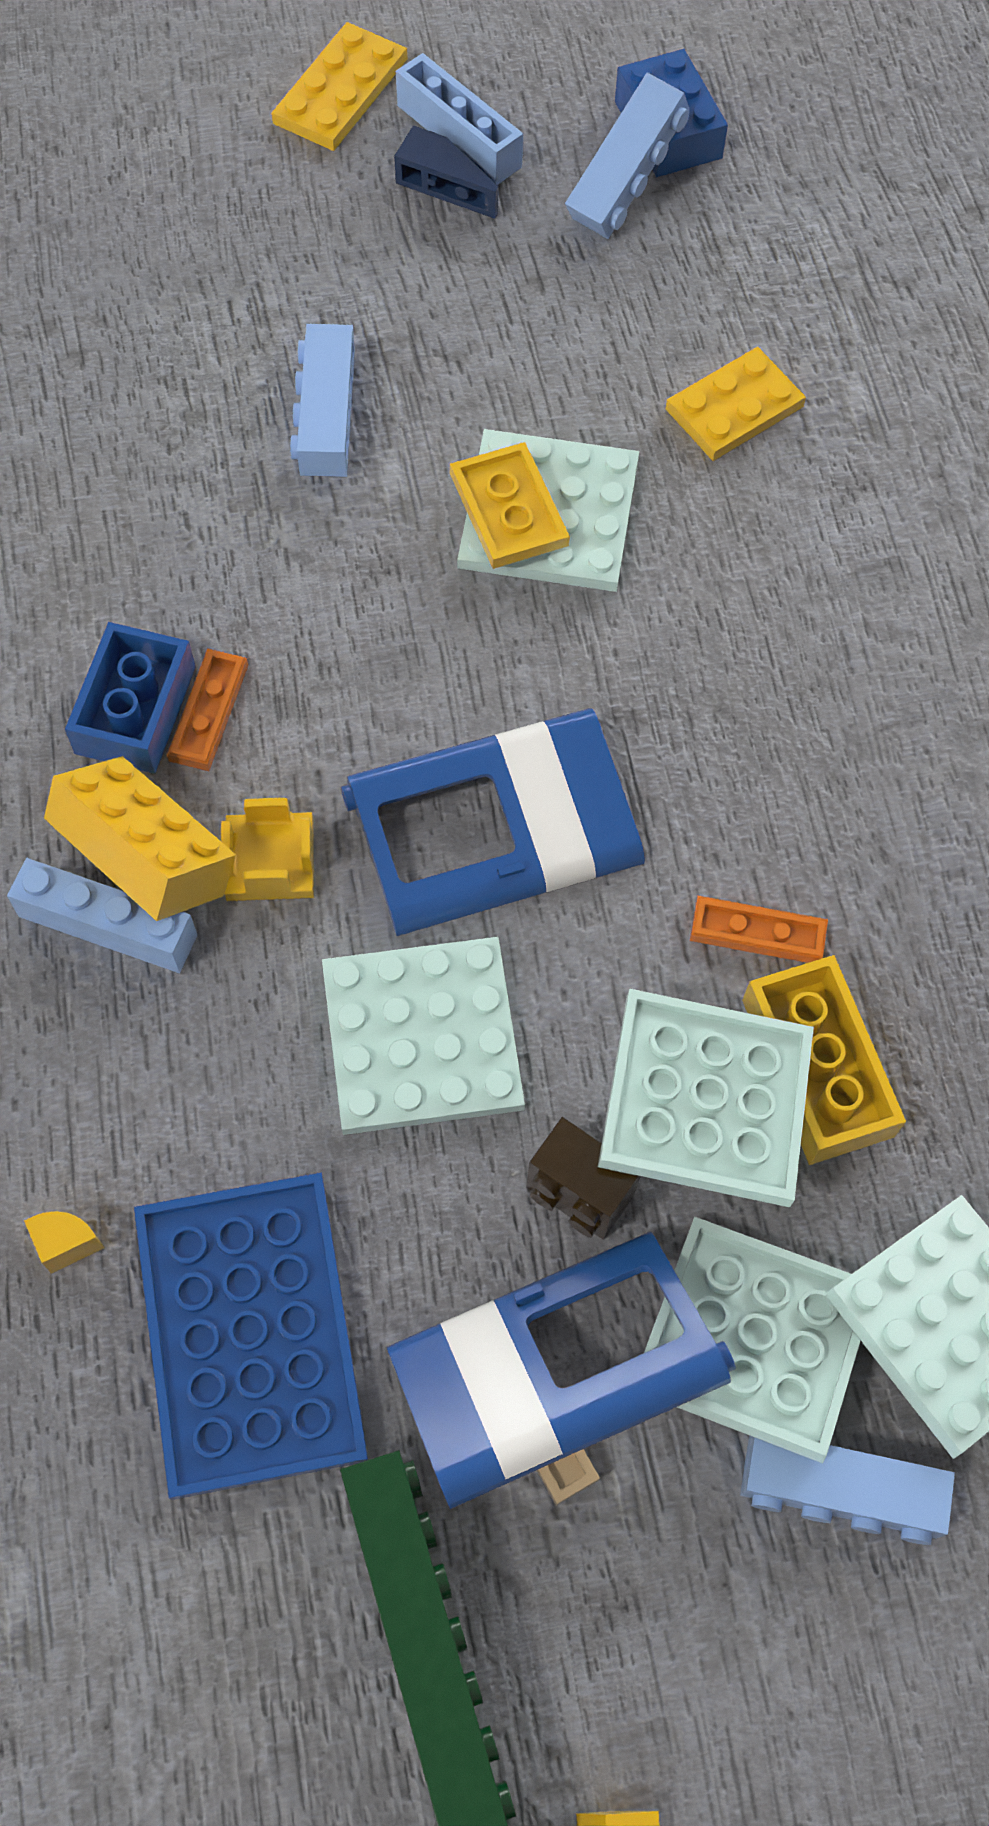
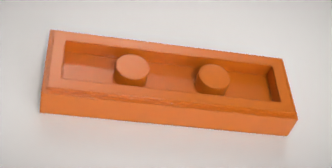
[167,648,248,771]
[690,896,828,963]

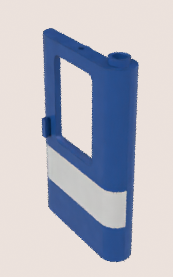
[341,708,645,936]
[387,1231,736,1509]

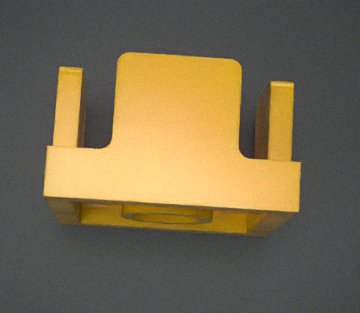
[221,798,314,901]

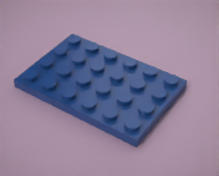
[134,1172,368,1500]

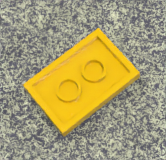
[665,346,806,461]
[450,442,570,569]

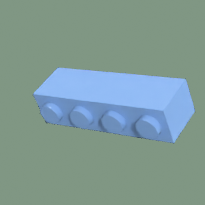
[396,53,523,185]
[565,73,689,239]
[290,324,355,477]
[7,858,197,973]
[740,1435,955,1545]

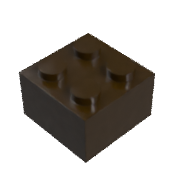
[526,1117,640,1240]

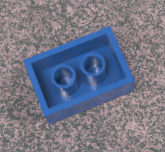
[615,49,728,178]
[65,622,196,774]

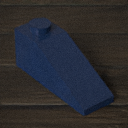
[394,125,499,219]

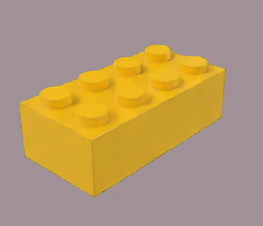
[44,756,236,921]
[742,955,906,1165]

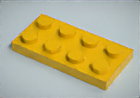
[271,22,408,151]

